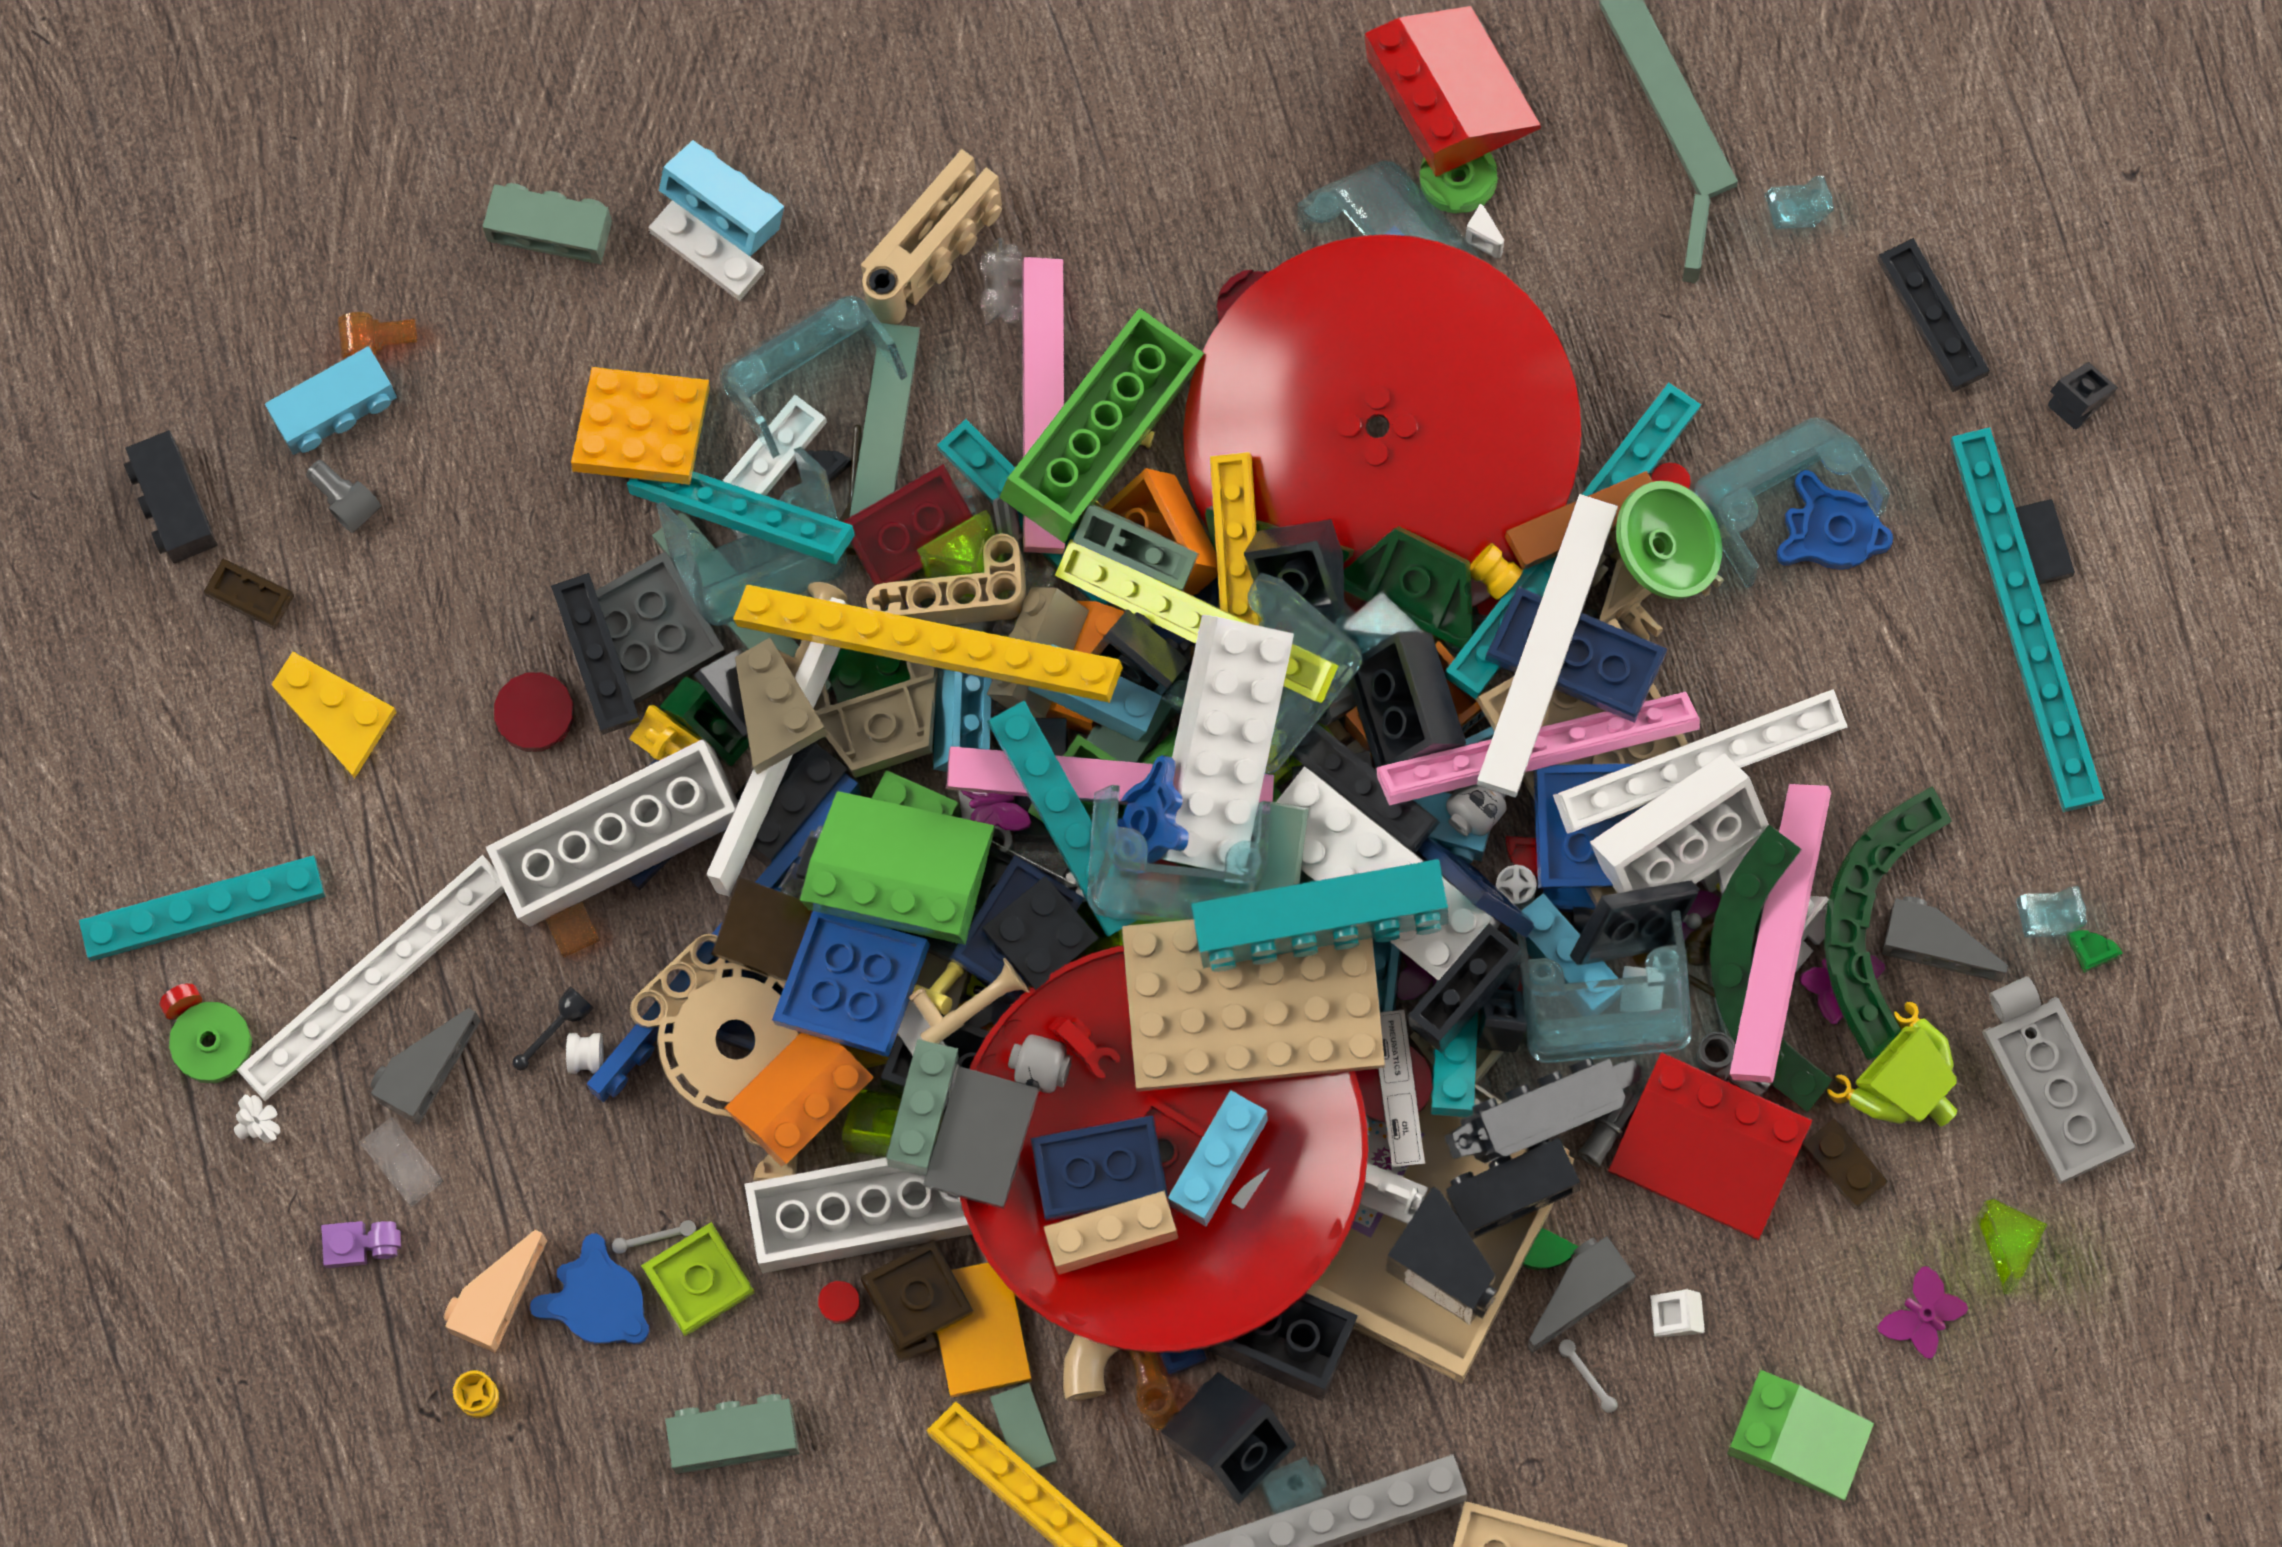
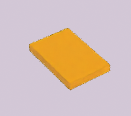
[937,1262,1032,1398]

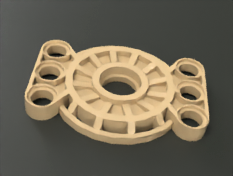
[629,934,798,1147]

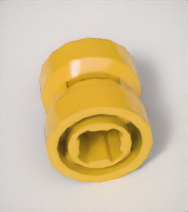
[1470,543,1523,600]
[453,1370,499,1418]

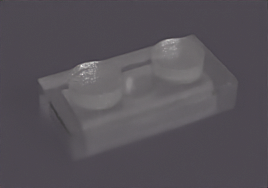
[359,1117,444,1207]

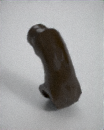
[1683,919,1715,966]

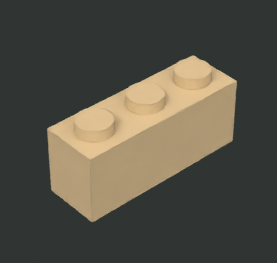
[1044,1191,1178,1274]

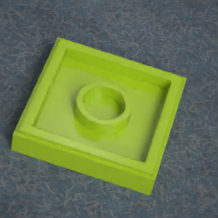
[641,1222,755,1336]

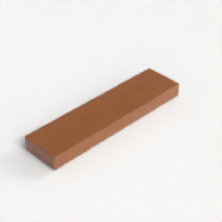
[1504,471,1653,570]

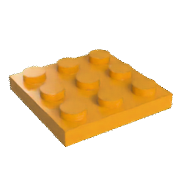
[571,367,710,485]

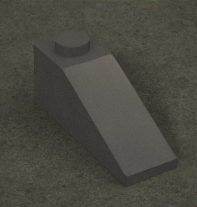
[1881,896,2008,982]
[371,1008,481,1125]
[1527,1236,1636,1353]

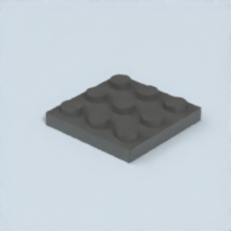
[595,551,726,705]

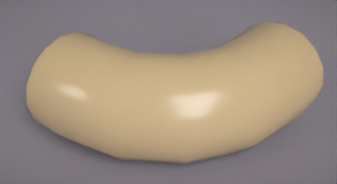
[1063,1335,1120,1401]

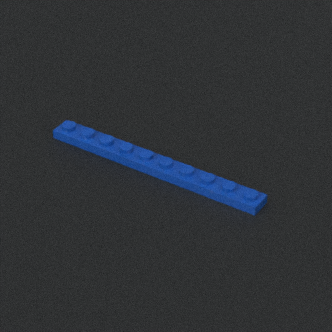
[587,774,861,1103]

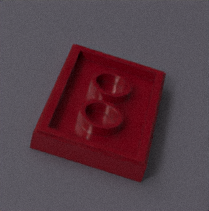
[842,464,983,586]

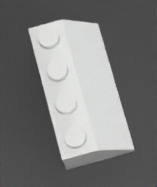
[1590,753,1769,893]

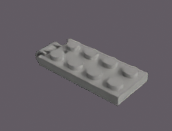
[1982,976,2136,1184]

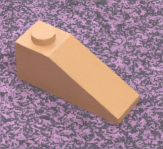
[444,1230,547,1353]

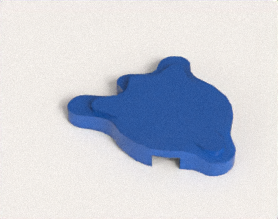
[1776,470,1893,570]
[1105,755,1189,865]
[530,1233,650,1345]

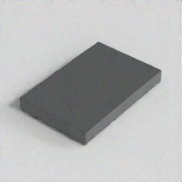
[923,1066,1039,1209]

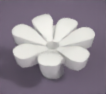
[234,1095,280,1143]

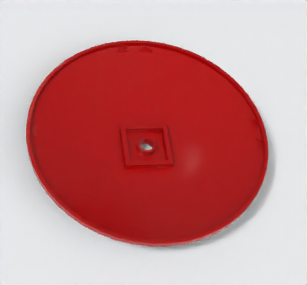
[1183,234,1582,631]
[959,945,1368,1353]

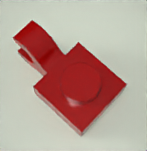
[1048,1016,1121,1078]

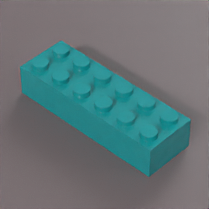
[1191,859,1448,972]

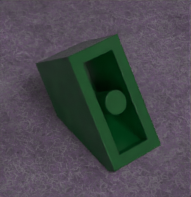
[660,677,749,767]

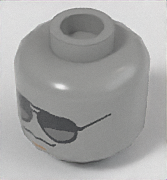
[1446,784,1507,836]
[1008,1034,1072,1093]

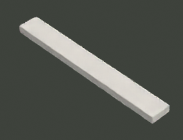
[1477,494,1618,797]
[707,597,846,897]
[1553,689,1847,834]
[236,855,505,1101]

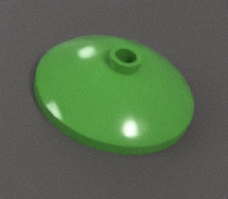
[1616,481,1722,599]

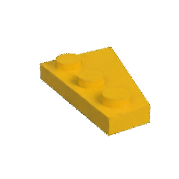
[271,651,396,779]

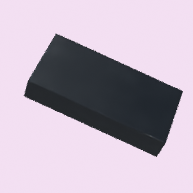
[2015,499,2075,585]

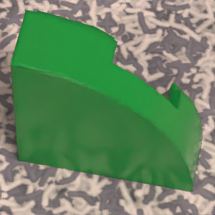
[2066,930,2123,973]
[1522,1227,1579,1270]

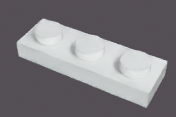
[648,200,765,301]
[723,395,827,496]

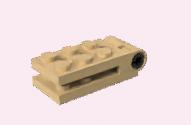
[861,149,1002,326]

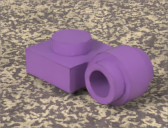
[322,1221,401,1268]

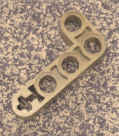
[866,534,1027,625]

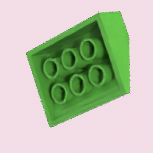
[800,791,995,945]

